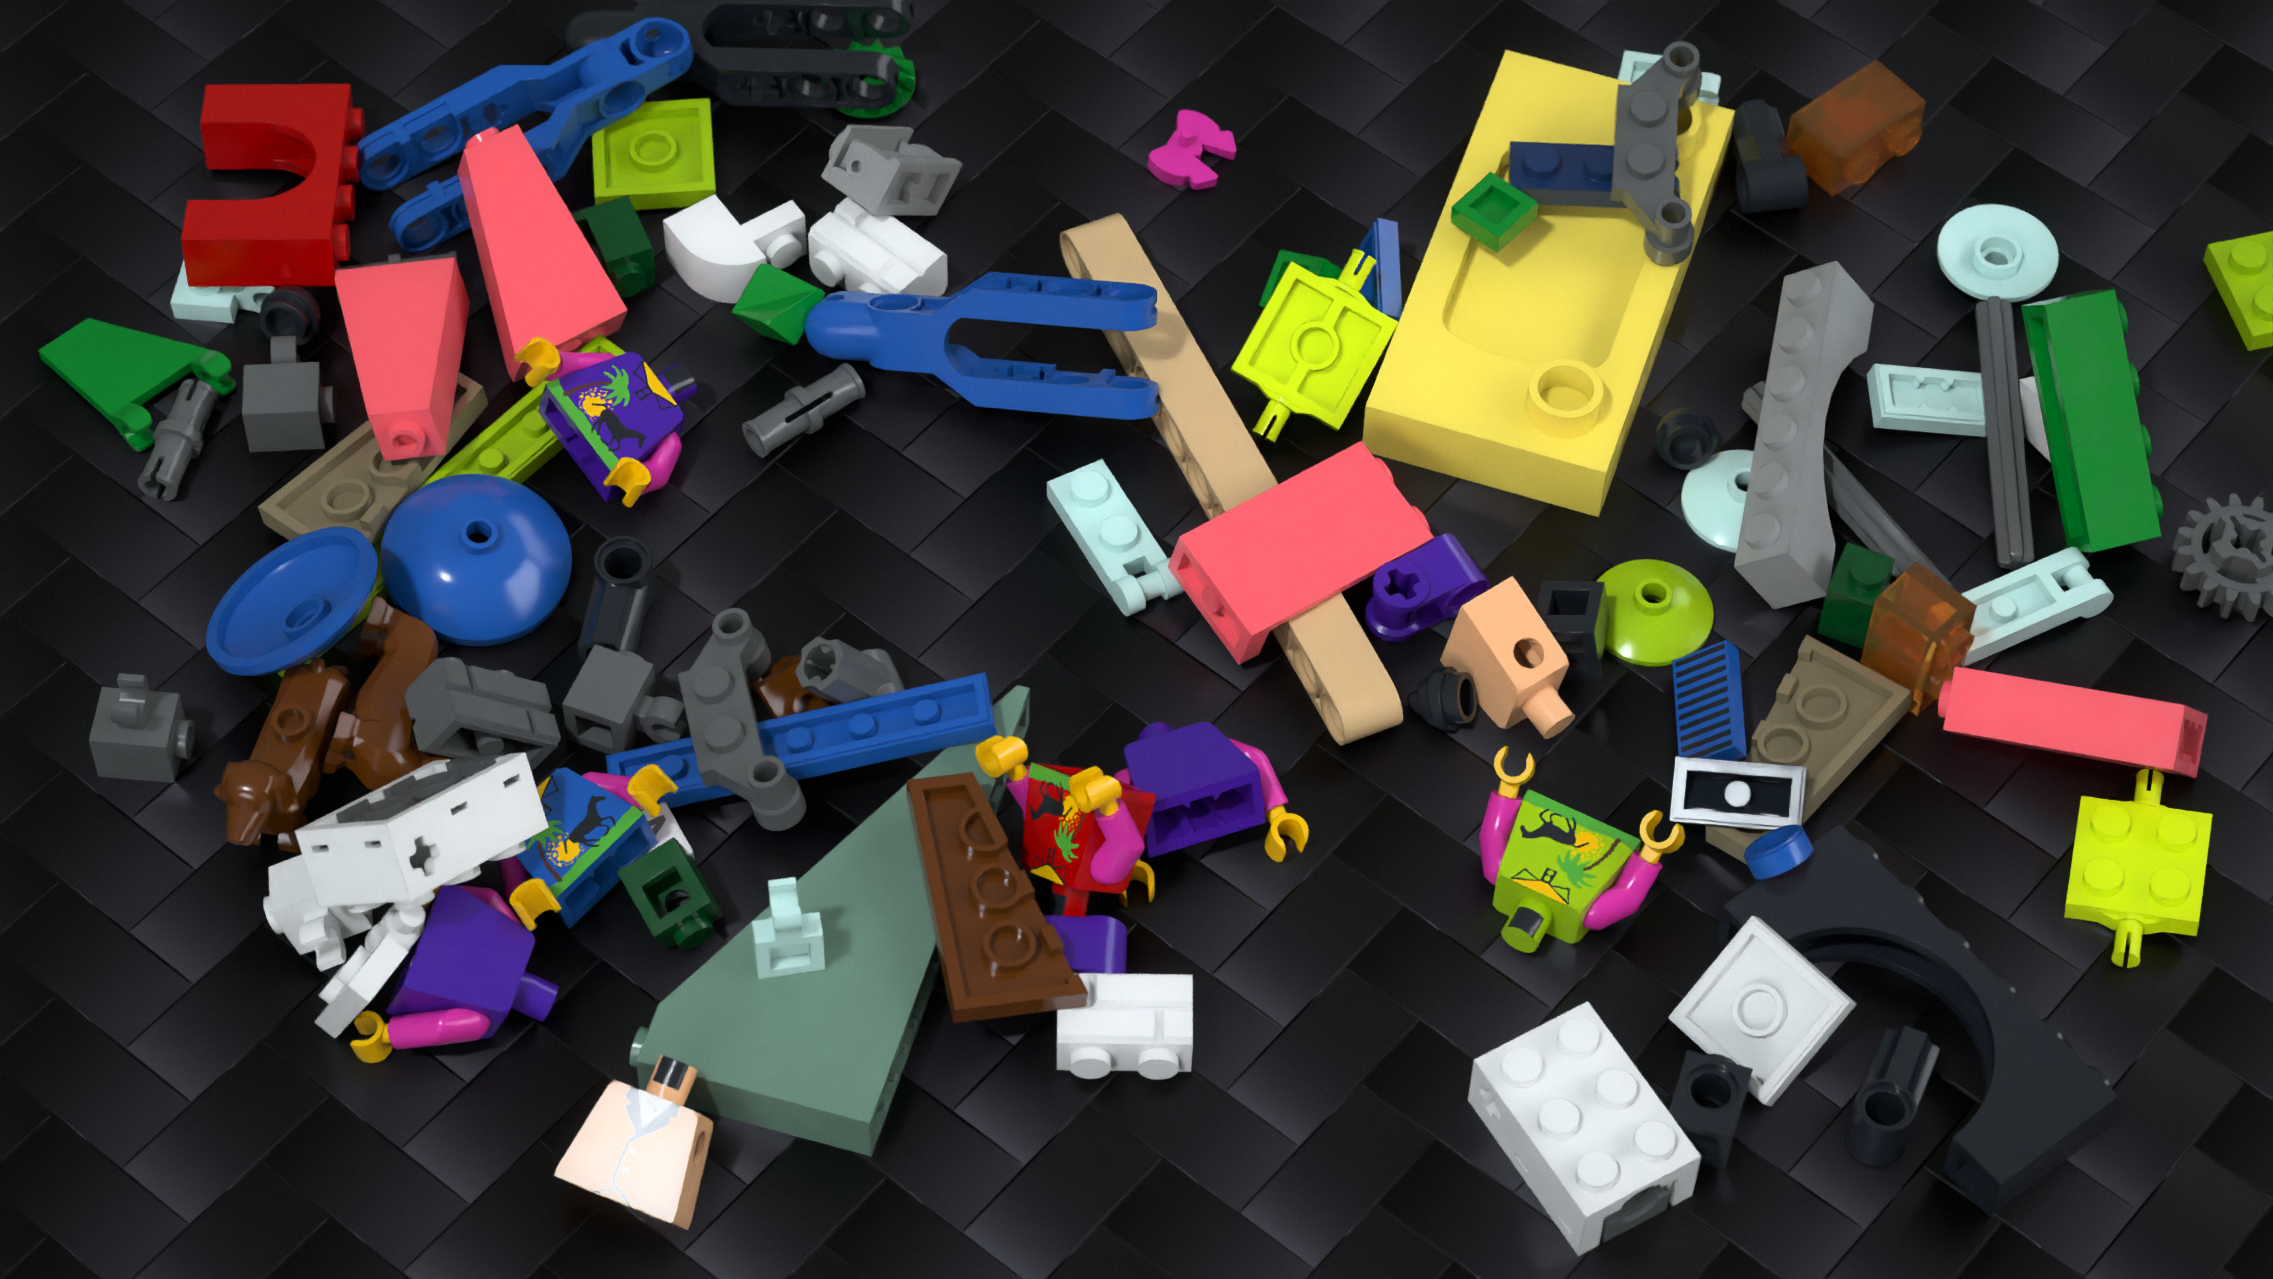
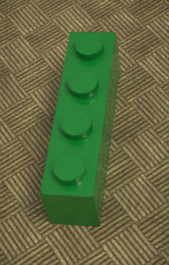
[2021,289,2163,552]

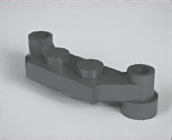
[1610,41,1702,266]
[678,608,806,831]

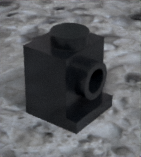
[1536,581,1610,680]

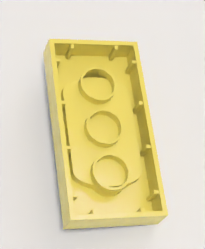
[1362,50,1735,517]

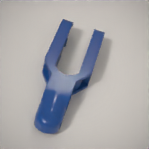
[356,17,694,253]
[805,272,1159,420]

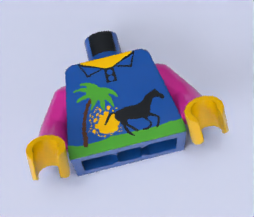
[498,764,679,931]

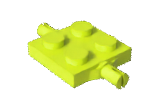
[1229,249,1399,444]
[2064,769,2212,968]

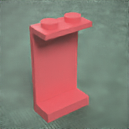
[1167,441,1434,665]

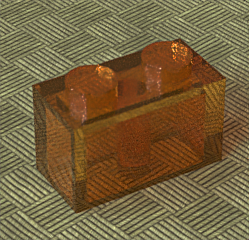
[1786,59,1926,197]
[1860,561,1977,716]

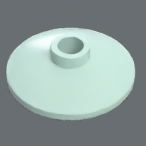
[1937,204,2059,302]
[1681,450,1754,553]

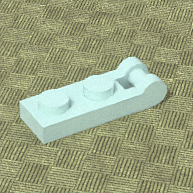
[1047,459,1184,616]
[1929,547,2114,667]

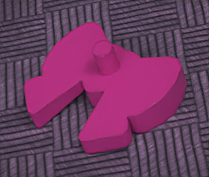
[1147,109,1236,190]

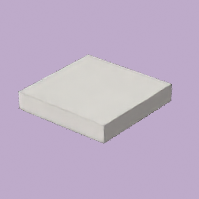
[1668,915,1857,1106]

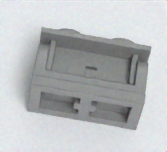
[821,125,963,216]

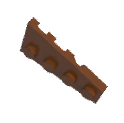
[906,772,1088,1023]

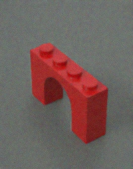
[181,84,365,287]

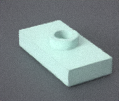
[1867,364,1986,437]

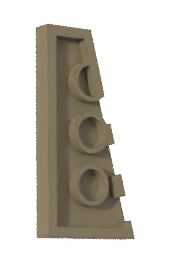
[258,372,489,544]
[1706,635,1912,864]

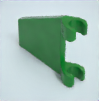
[38,318,237,452]

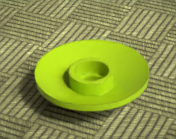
[1596,559,1714,667]

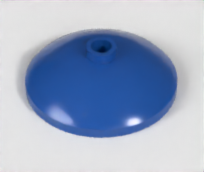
[380,473,572,646]
[206,527,378,676]

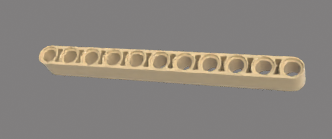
[1060,213,1403,745]

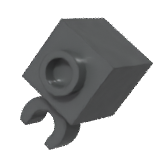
[242,336,337,452]
[562,644,688,755]
[89,673,195,783]

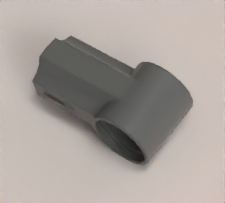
[795,636,905,705]

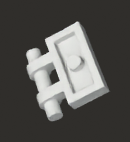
[314,906,425,1039]

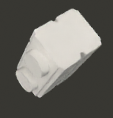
[808,197,948,297]
[1057,973,1193,1080]

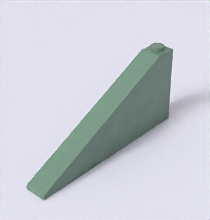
[630,685,1030,1156]

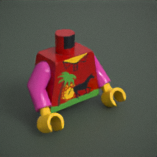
[975,735,1156,917]

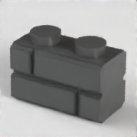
[404,657,561,772]

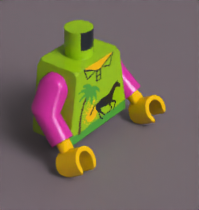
[1479,746,1685,953]

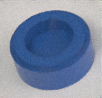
[1743,824,1813,880]

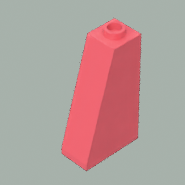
[458,124,628,383]
[334,257,470,461]
[1938,666,2208,778]

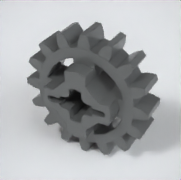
[2171,494,2273,622]

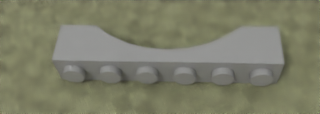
[1734,260,1874,609]

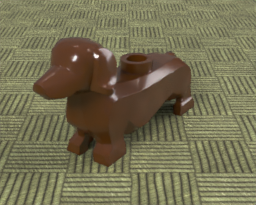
[321,595,452,791]
[214,657,358,854]

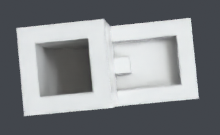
[663,194,807,303]

